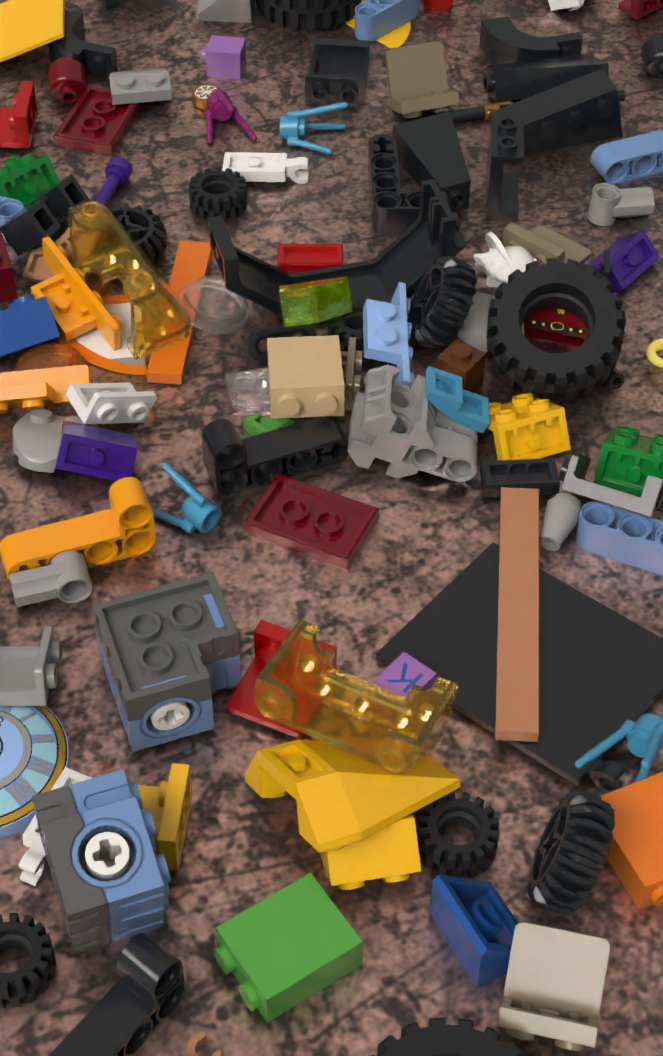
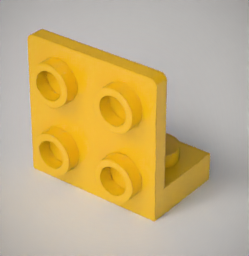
[486,393,571,461]
[137,763,193,871]

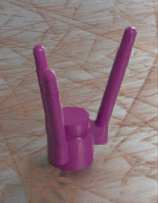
[204,88,257,144]

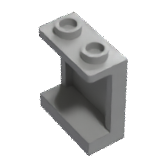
[0,626,62,706]

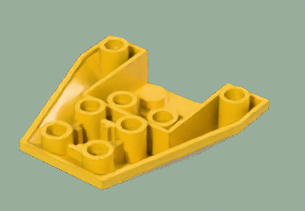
[244,739,461,853]

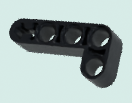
[368,134,421,235]
[201,416,349,495]
[49,933,185,1056]

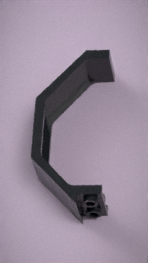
[208,179,467,326]

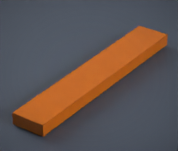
[146,240,212,385]

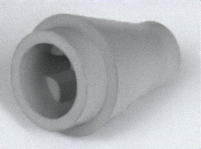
[539,493,582,551]

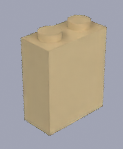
[267,335,344,419]

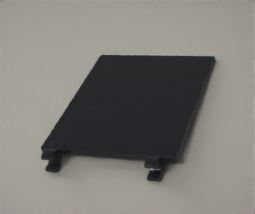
[376,543,663,794]

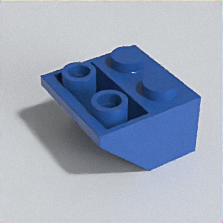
[0,294,60,358]

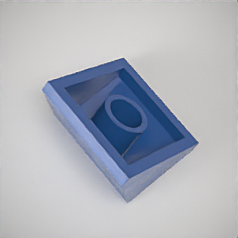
[429,875,518,989]

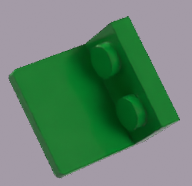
[0,152,60,207]
[593,426,663,497]

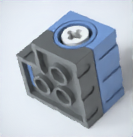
[91,572,241,752]
[32,769,171,955]

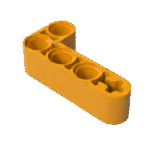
[0,477,156,582]

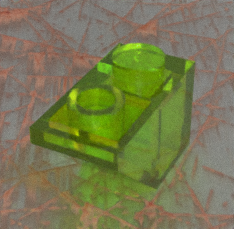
[279,276,353,327]

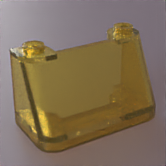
[68,201,191,359]
[253,619,459,773]

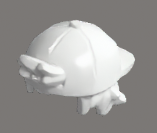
[473,231,537,288]

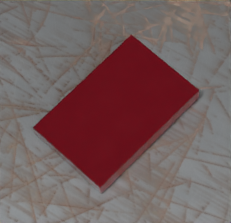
[53,86,143,155]
[243,473,380,569]

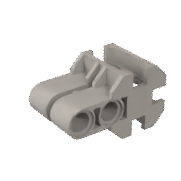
[348,365,478,482]

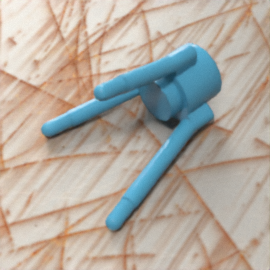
[280,102,348,155]
[151,462,222,534]
[575,714,663,783]

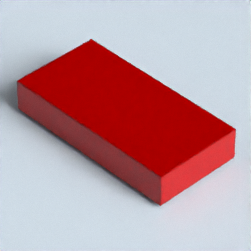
[277,243,344,273]

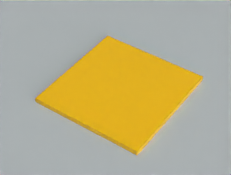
[0,0,65,63]

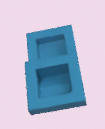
[426,366,489,433]

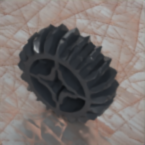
[83,204,167,278]
[407,255,477,350]
[527,790,615,916]

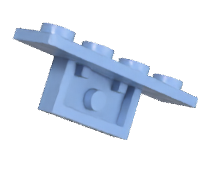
[363,282,414,387]

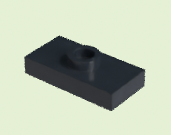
[480,458,560,497]

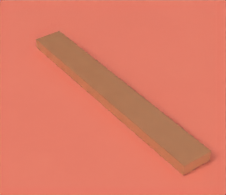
[495,487,539,742]

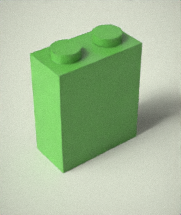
[213,872,363,1023]

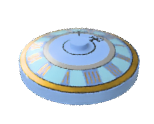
[0,706,70,838]

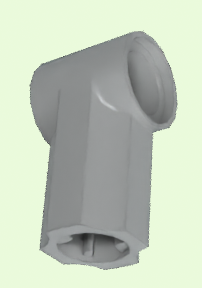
[587,183,655,226]
[9,550,93,607]

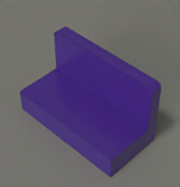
[588,229,660,292]
[55,421,138,481]

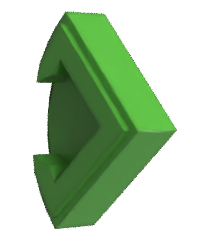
[243,414,294,436]

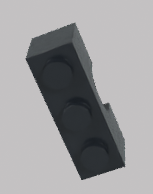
[0,174,90,256]

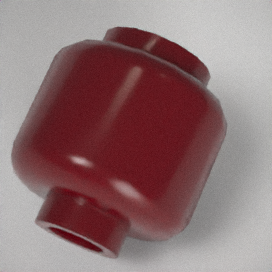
[47,57,87,103]

